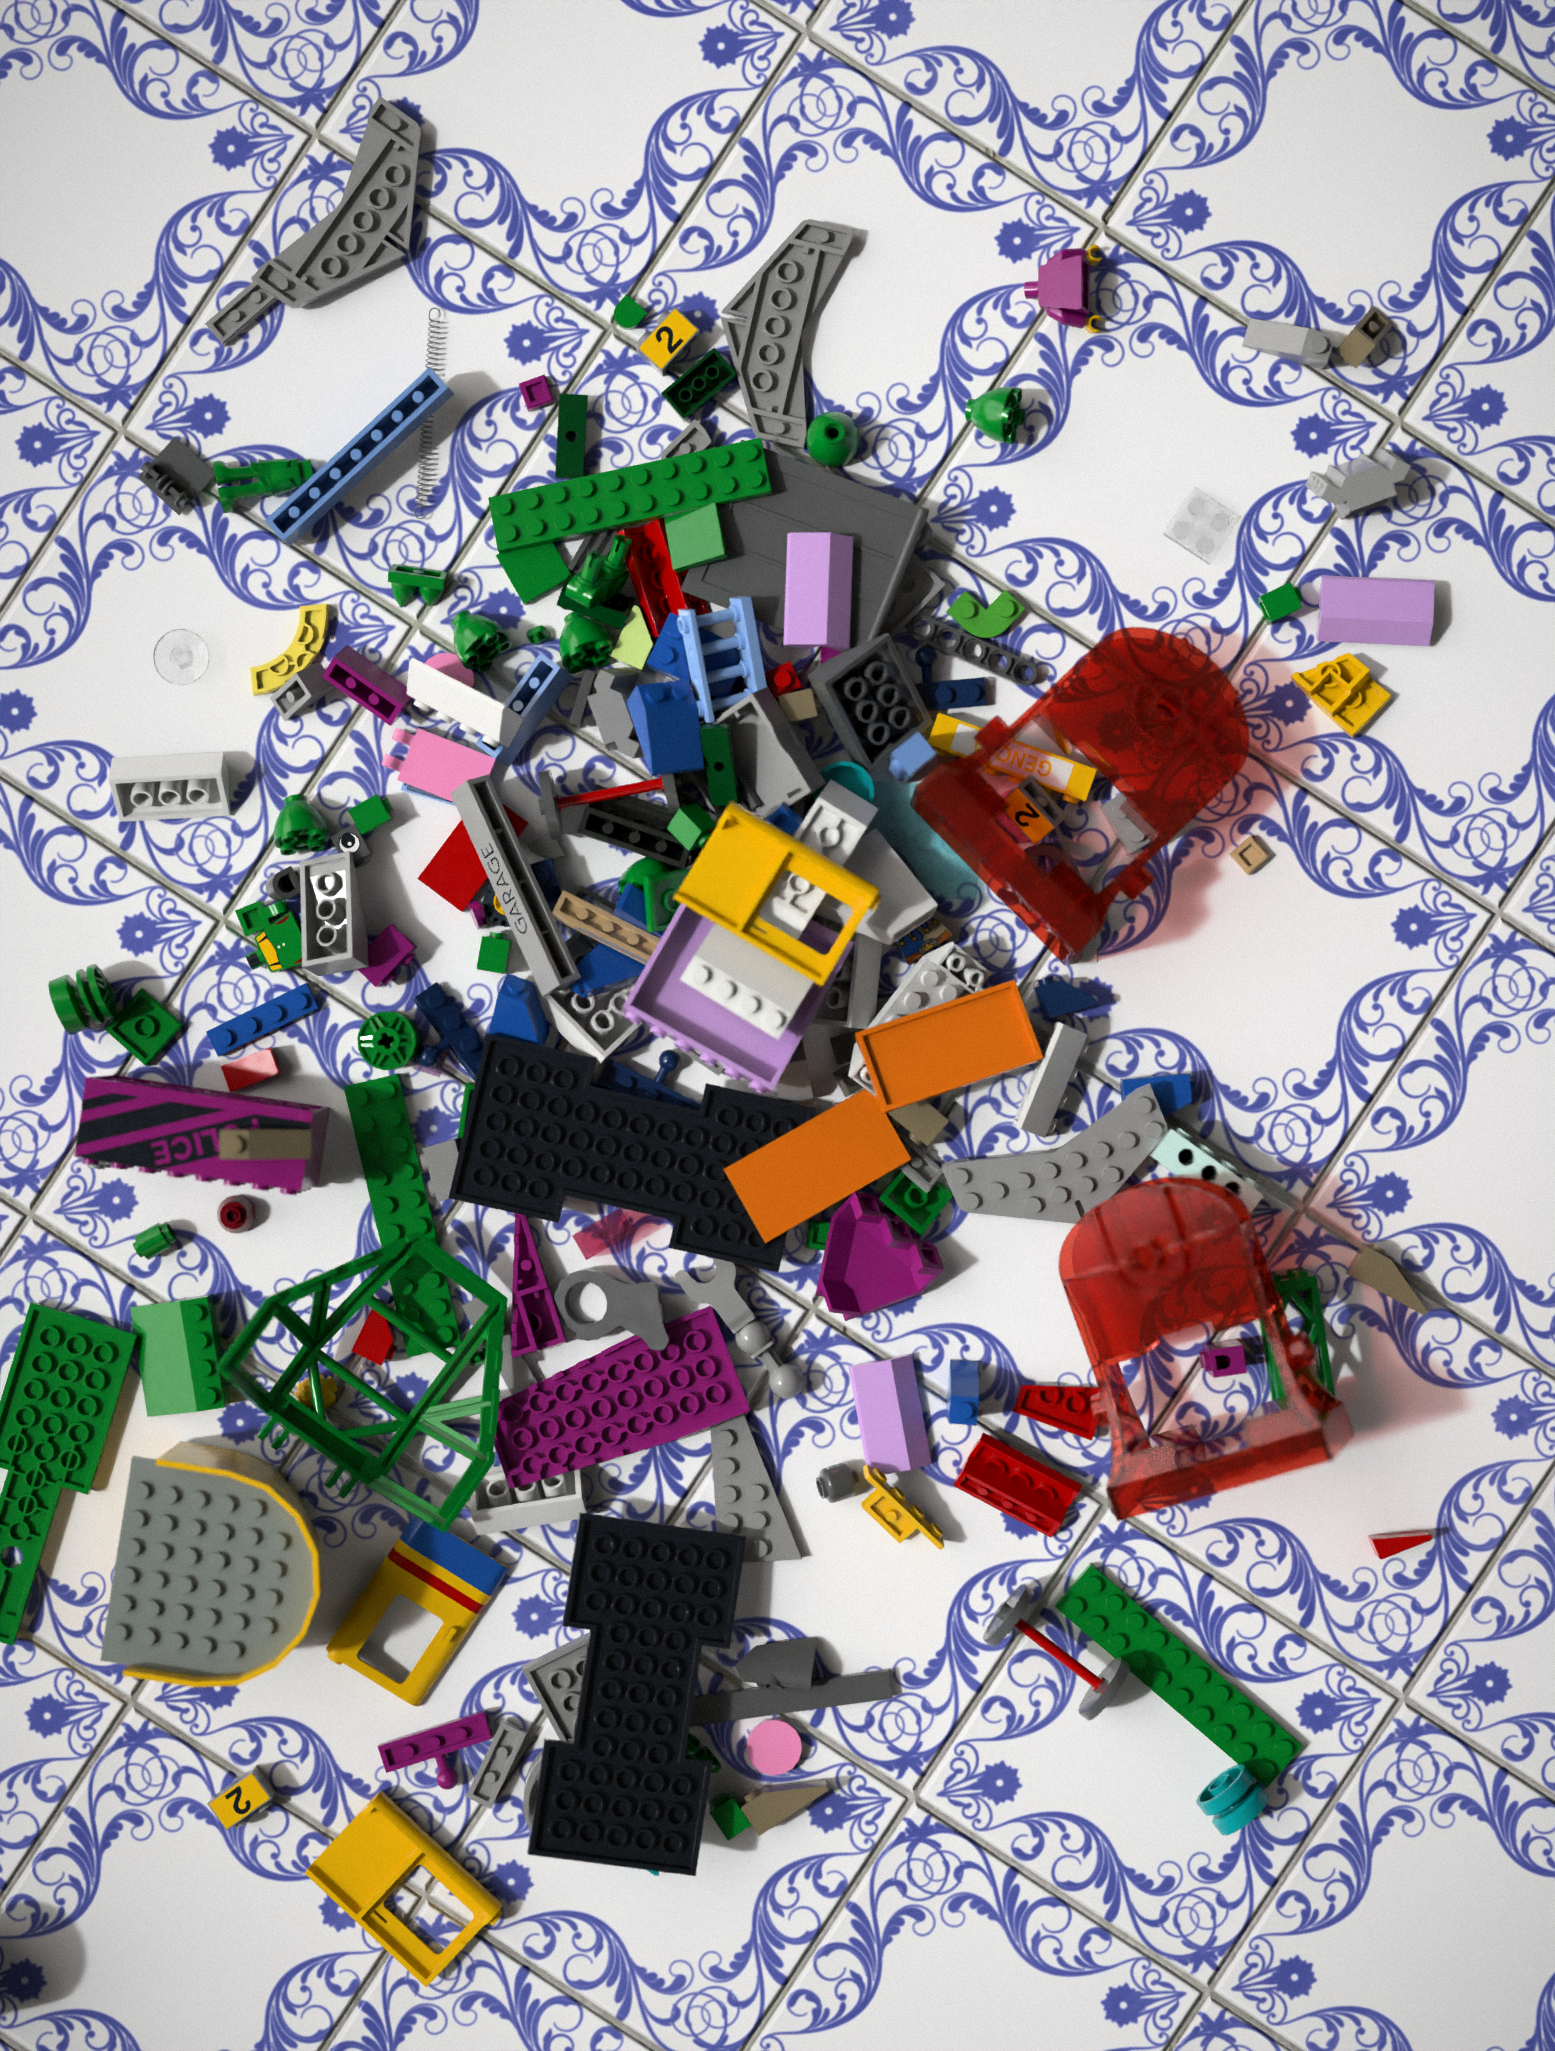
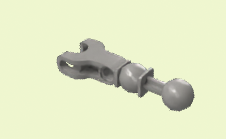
[675,1258,804,1399]

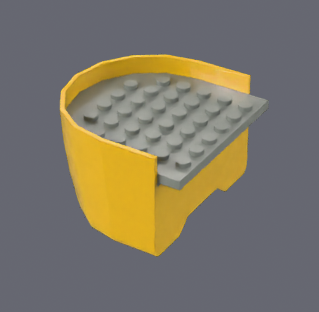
[100,1441,323,1687]

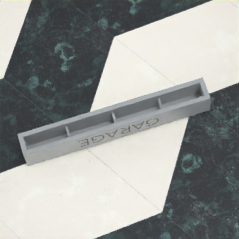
[450,774,581,997]

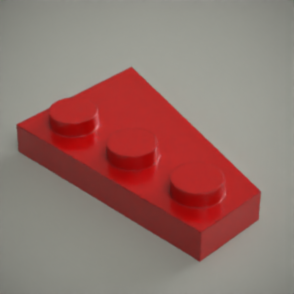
[1012,1385,1110,1441]

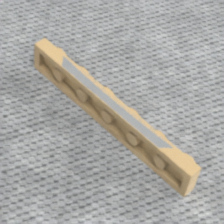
[552,890,661,965]

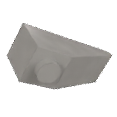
[1242,318,1335,370]

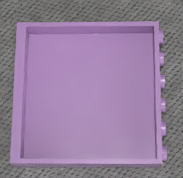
[622,903,854,1094]

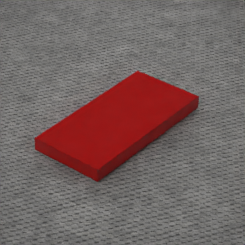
[417,802,529,912]

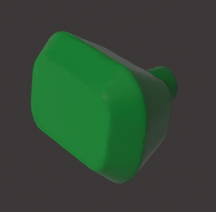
[526,625,549,645]
[469,1347,486,1367]

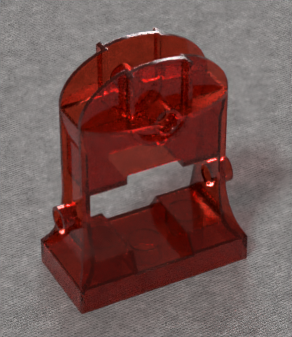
[910,627,1249,966]
[1058,1175,1355,1521]

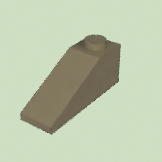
[219,1128,312,1159]
[1346,1243,1427,1316]
[741,1779,829,1836]

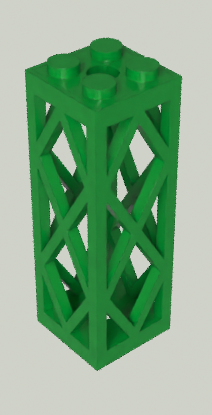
[1253,1267,1343,1452]

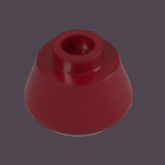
[217,1195,255,1233]

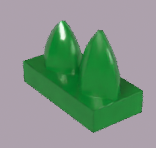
[388,564,448,607]

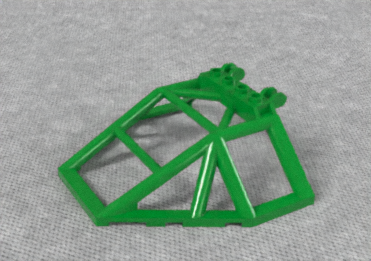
[215,1232,508,1533]

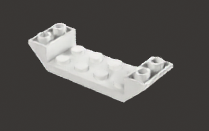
[759,779,878,940]
[848,942,992,1097]

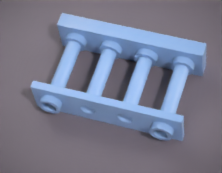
[677,596,767,723]

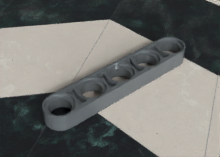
[909,615,1037,687]

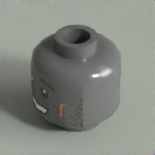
[816,1463,859,1503]

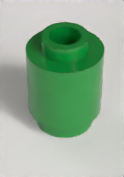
[133,1222,177,1260]

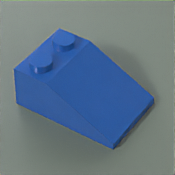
[647,612,740,699]
[626,679,704,776]

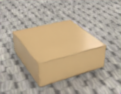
[1229,836,1269,875]

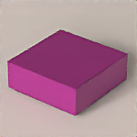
[519,374,555,412]

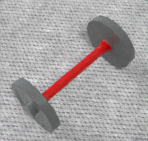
[538,770,682,840]
[983,1583,1130,1721]

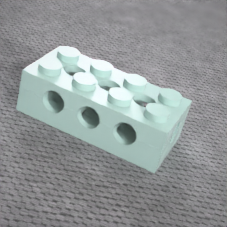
[1148,1126,1264,1222]

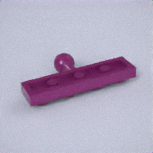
[378,1710,493,1790]

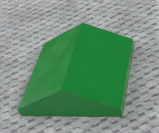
[879,1171,953,1235]

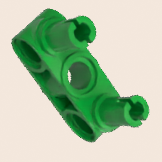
[565,535,632,610]

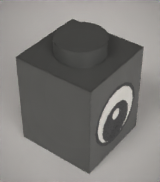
[330,824,374,869]

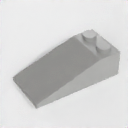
[300,851,369,976]

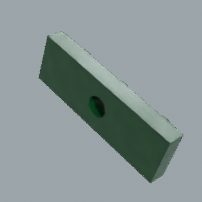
[555,394,588,480]
[700,724,741,806]

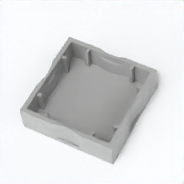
[686,687,826,820]

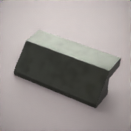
[577,784,691,869]

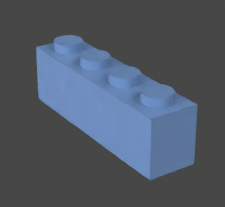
[476,653,573,767]
[888,732,936,783]

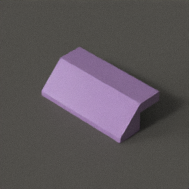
[783,532,853,650]
[1316,575,1435,646]
[849,1354,931,1474]

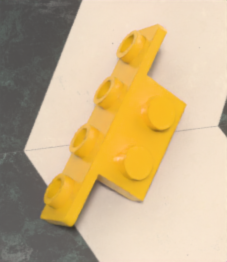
[861,1464,945,1550]

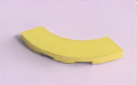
[250,603,329,696]

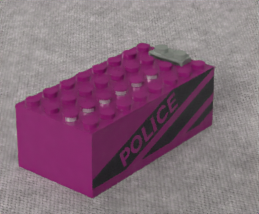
[74,1075,330,1195]

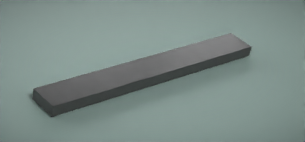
[690,1669,893,1726]

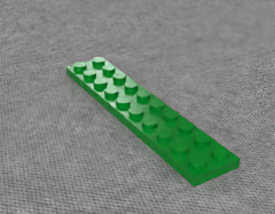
[488,438,772,554]
[344,1074,462,1357]
[1054,1563,1303,1788]

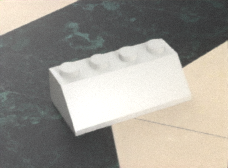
[407,658,524,748]
[108,751,231,822]
[811,917,883,1029]
[1012,1022,1089,1138]
[470,1466,587,1535]

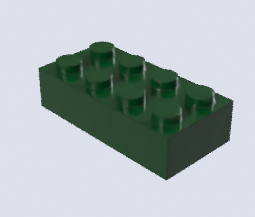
[661,348,737,423]
[557,574,634,630]

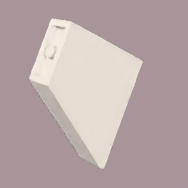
[814,828,938,945]

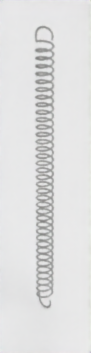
[414,308,441,519]

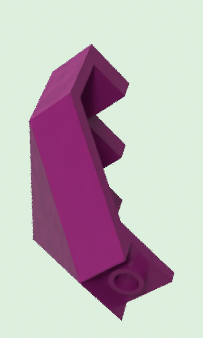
[815,1192,945,1321]

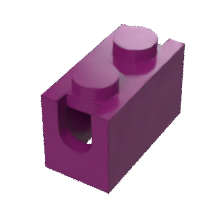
[357,923,417,987]
[1199,1339,1247,1378]

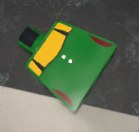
[246,912,302,973]

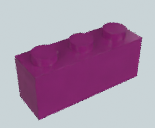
[322,645,413,726]

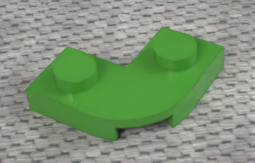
[946,590,1025,638]

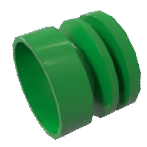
[48,964,118,1035]
[357,1011,422,1070]

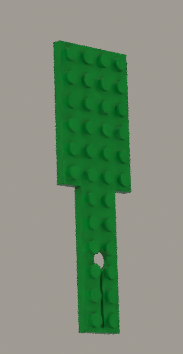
[0,1301,139,1646]

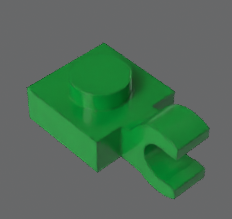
[235,900,289,937]

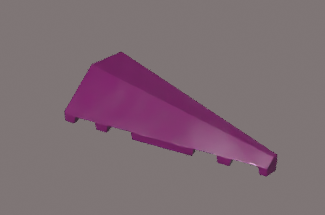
[511,1213,568,1358]

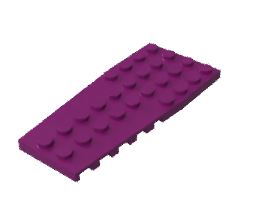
[494,1306,751,1489]

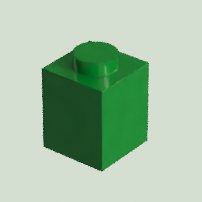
[1256,582,1303,625]
[348,794,395,836]
[667,803,717,851]
[476,932,512,974]
[709,1791,751,1841]

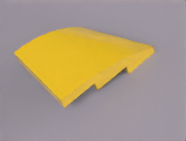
[1291,653,1391,738]

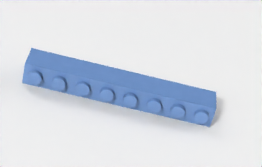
[265,367,454,546]

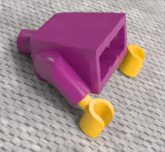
[1024,244,1102,334]

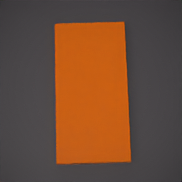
[855,979,1043,1114]
[723,1089,911,1243]

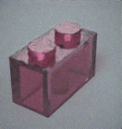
[572,1208,636,1260]

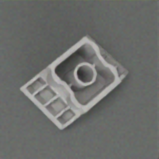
[1305,447,1411,520]
[587,667,644,759]

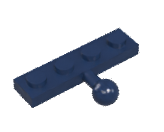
[914,646,986,711]
[413,982,484,1081]
[596,1049,701,1110]

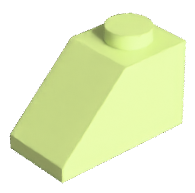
[611,605,654,673]

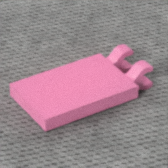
[382,728,496,802]

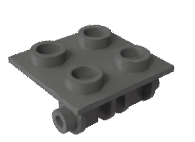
[138,437,215,515]

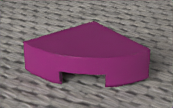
[467,900,488,929]

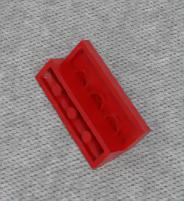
[617,518,709,639]
[953,1432,1082,1538]

